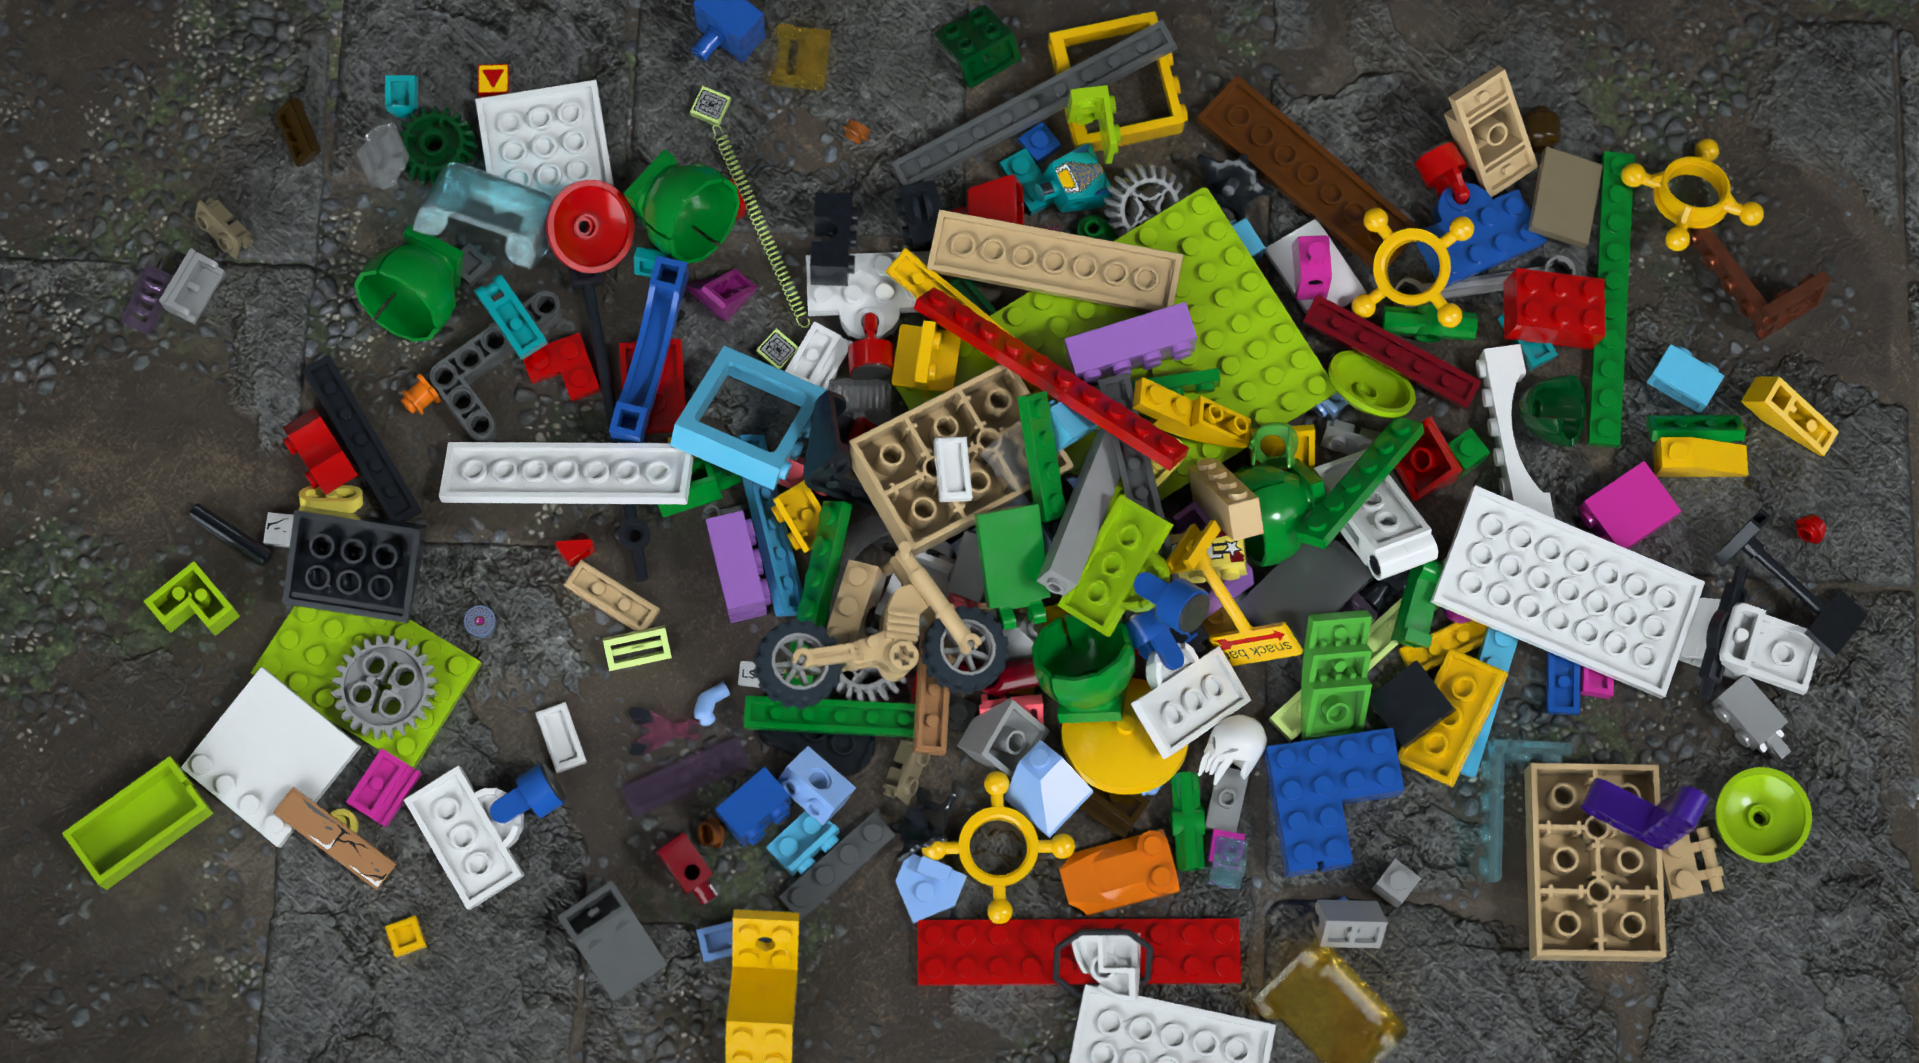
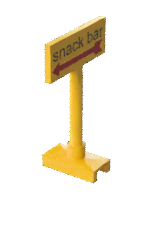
[1166,520,1304,666]

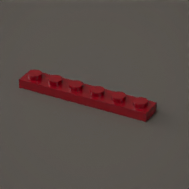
[1302,294,1482,410]

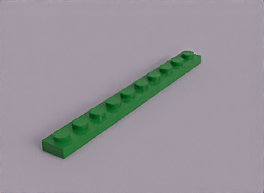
[1587,151,1635,449]

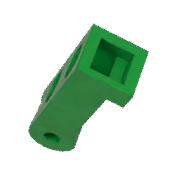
[1390,560,1444,648]

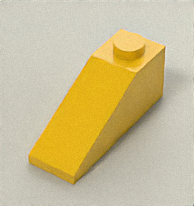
[1741,376,1839,456]
[1653,437,1748,477]

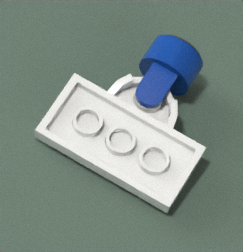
[1121,608,1252,759]
[404,763,566,910]

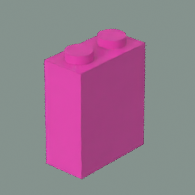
[1578,461,1681,550]

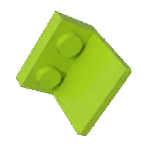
[1066,85,1121,164]

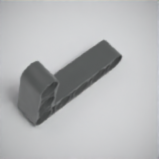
[430,290,562,442]

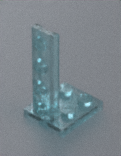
[1478,739,1572,883]

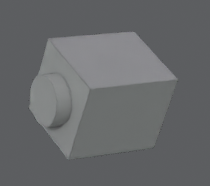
[1371,858,1421,909]

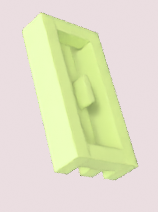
[603,625,672,671]

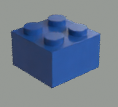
[715,767,792,848]

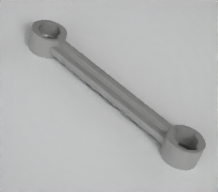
[1393,255,1576,308]

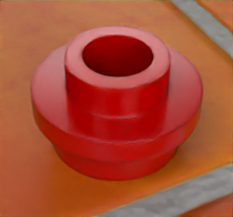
[1796,514,1827,544]

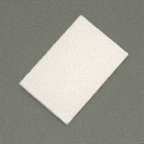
[1264,219,1367,313]

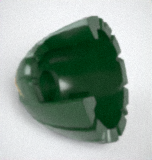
[1519,374,1586,447]

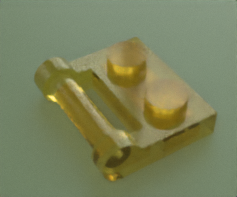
[770,23,831,91]

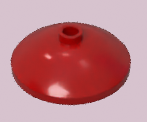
[546,180,635,273]

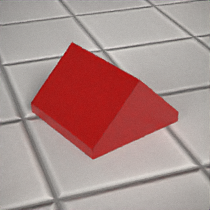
[1395,416,1462,502]

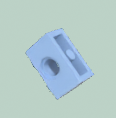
[777,746,856,826]

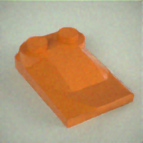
[1059,829,1180,916]

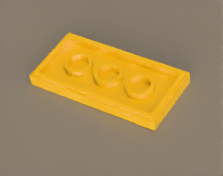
[1398,648,1508,788]

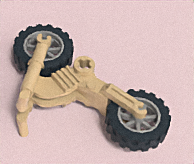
[753,541,1009,709]

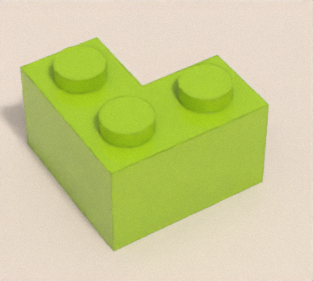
[143,561,240,636]

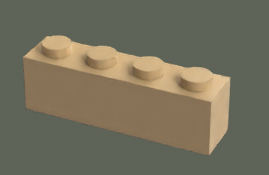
[1188,458,1264,541]

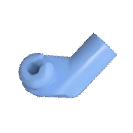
[694,681,731,726]

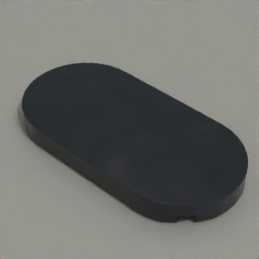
[757,693,876,776]

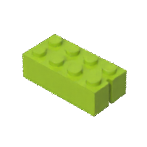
[62,756,214,890]

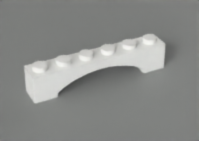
[1476,344,1555,518]

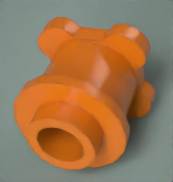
[400,373,441,415]

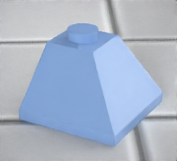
[1004,740,1093,838]

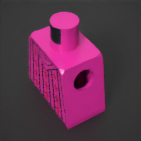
[1292,235,1332,301]

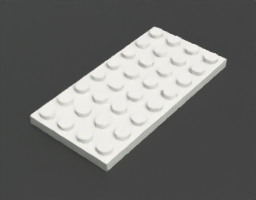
[1430,485,1705,699]

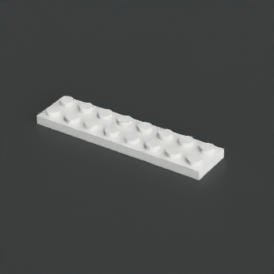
[439,442,694,504]

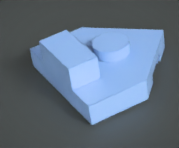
[895,854,967,924]

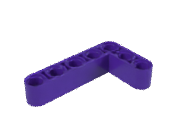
[1581,778,1709,850]

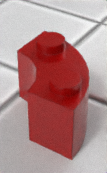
[282,408,358,495]

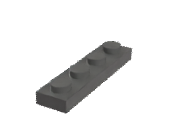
[779,812,896,922]

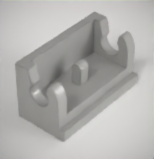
[159,248,226,325]
[1312,900,1388,948]

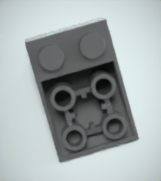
[557,880,668,1002]

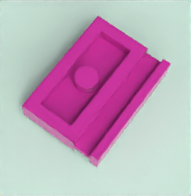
[346,748,422,828]

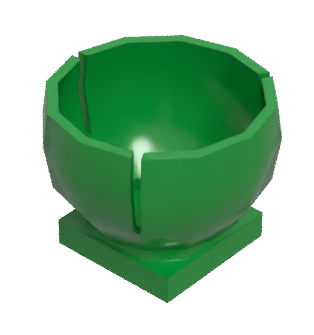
[623,149,740,264]
[354,224,464,342]
[1232,458,1326,567]
[1031,614,1135,723]

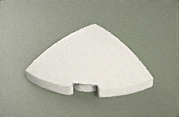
[1072,933,1141,1001]

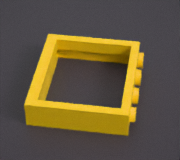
[1048,11,1188,152]

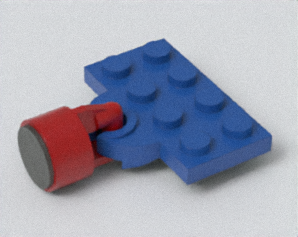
[1415,141,1547,288]

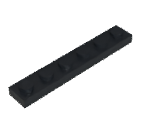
[302,355,422,522]

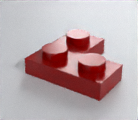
[523,333,601,402]

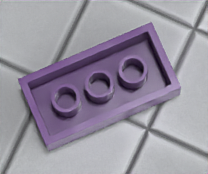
[1065,302,1197,387]

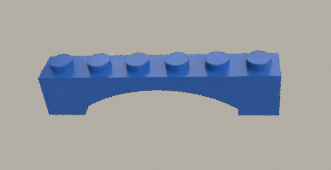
[609,255,689,443]

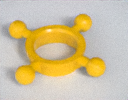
[1621,139,1764,251]
[1351,208,1474,328]
[921,771,1075,924]

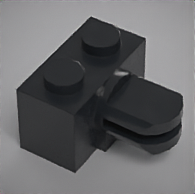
[894,179,943,252]

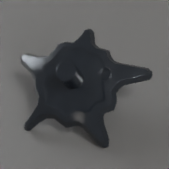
[1197,153,1274,221]
[891,786,956,862]

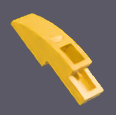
[1132,377,1251,448]

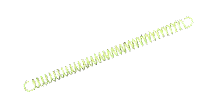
[713,125,810,328]

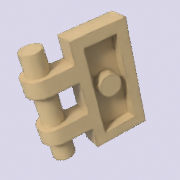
[1662,827,1724,901]

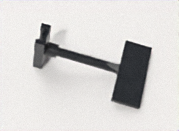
[1713,508,1868,659]

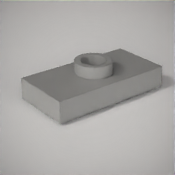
[1205,768,1249,833]

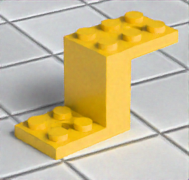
[726,909,799,1063]

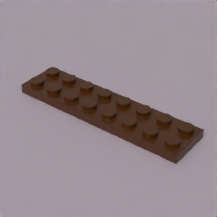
[1196,75,1421,270]

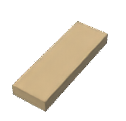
[564,560,660,631]

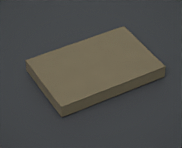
[1528,146,1603,249]

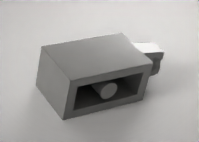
[1711,675,1791,762]

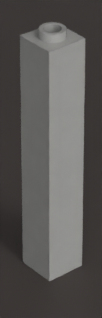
[1037,427,1121,596]

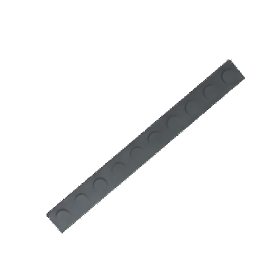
[891,19,1177,186]

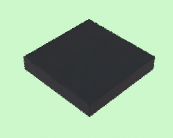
[1369,660,1456,749]

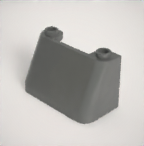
[1234,538,1374,668]

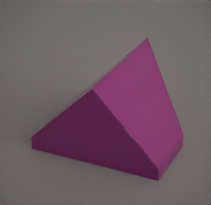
[686,268,758,323]

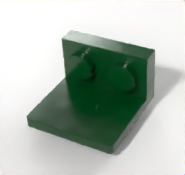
[935,5,1022,89]

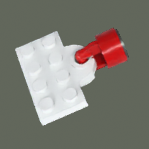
[806,251,929,383]

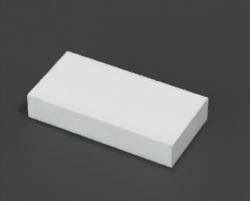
[933,437,973,502]
[535,702,587,773]

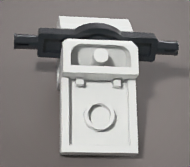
[1678,566,1820,701]

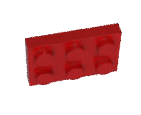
[619,338,686,434]

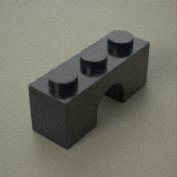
[810,193,859,286]

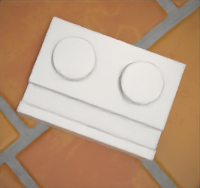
[785,321,853,391]

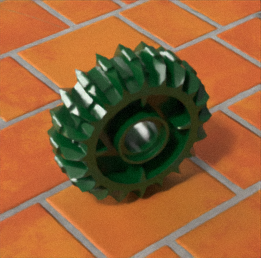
[393,105,477,188]

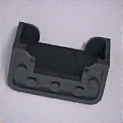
[803,390,877,512]

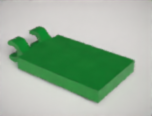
[974,502,1051,630]

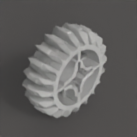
[1104,163,1186,237]
[835,620,910,702]

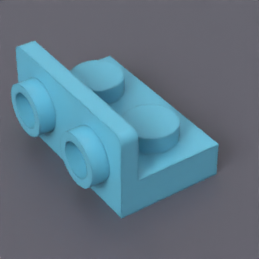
[766,810,839,877]

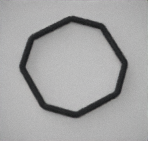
[1053,929,1153,997]

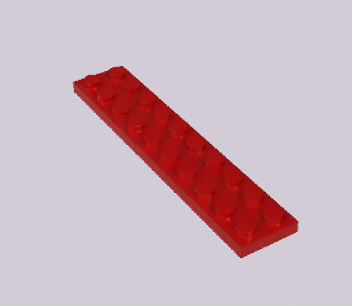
[918,918,1241,986]

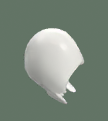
[1198,714,1267,785]

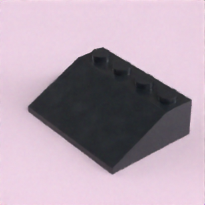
[282,506,427,623]

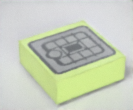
[690,86,731,126]
[756,328,799,370]

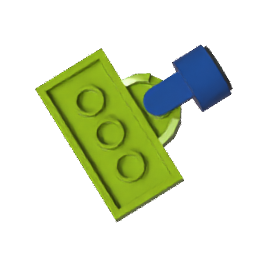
[1057,494,1210,637]

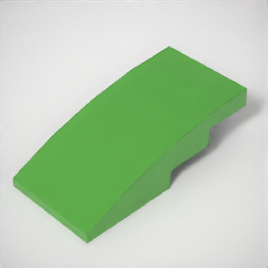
[1301,610,1372,741]

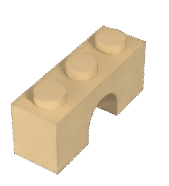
[826,559,887,645]

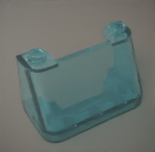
[412,162,555,270]

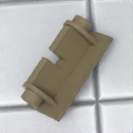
[194,198,254,260]
[882,737,930,805]

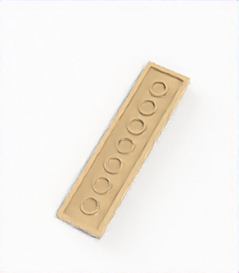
[927,210,1183,313]

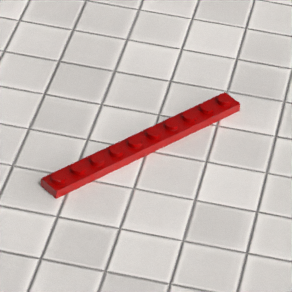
[914,287,1189,471]

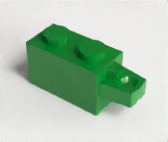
[658,458,742,518]

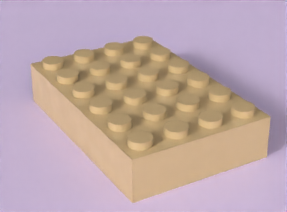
[847,364,1074,557]
[1524,763,1666,962]

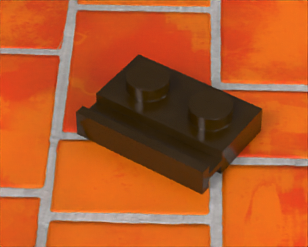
[1079,782,1150,839]

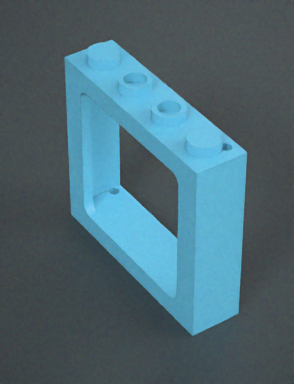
[670,346,826,490]

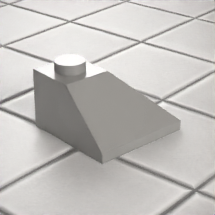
[957,699,1050,781]

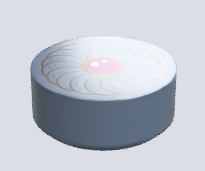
[464,605,497,639]

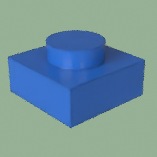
[1018,121,1061,165]

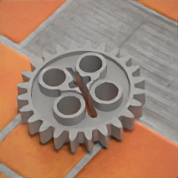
[332,636,438,740]

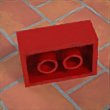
[1503,268,1606,350]

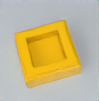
[385,915,427,958]

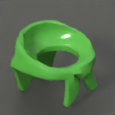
[1249,422,1299,469]

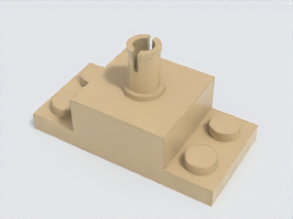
[1444,65,1538,197]

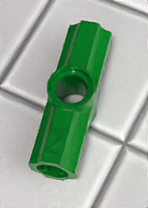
[1381,305,1478,342]
[1170,772,1205,871]

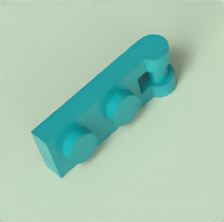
[474,274,548,361]

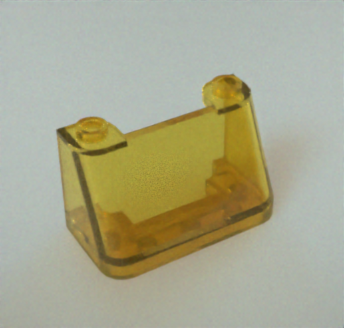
[1253,938,1408,1063]

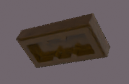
[275,98,321,167]

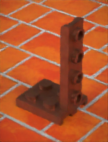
[1687,227,1831,341]

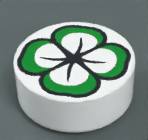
[927,541,954,558]

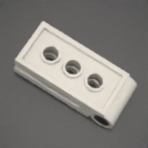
[1313,449,1438,580]

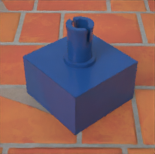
[691,0,766,63]

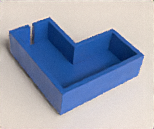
[1263,728,1404,878]

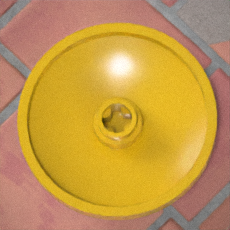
[1061,678,1188,795]

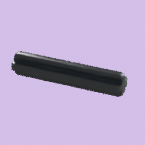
[188,503,272,566]

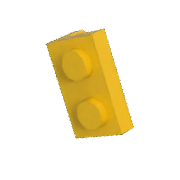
[770,481,822,553]

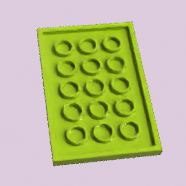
[251,606,482,769]

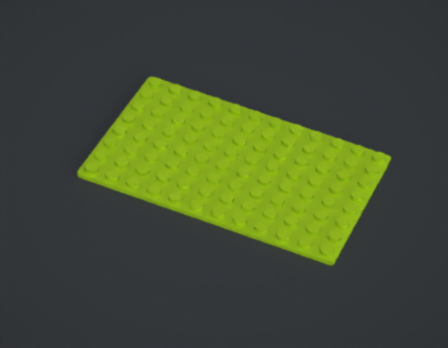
[895,188,1336,530]

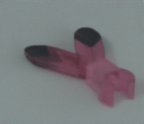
[629,708,700,756]

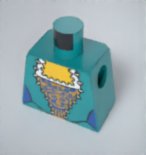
[1035,143,1113,213]

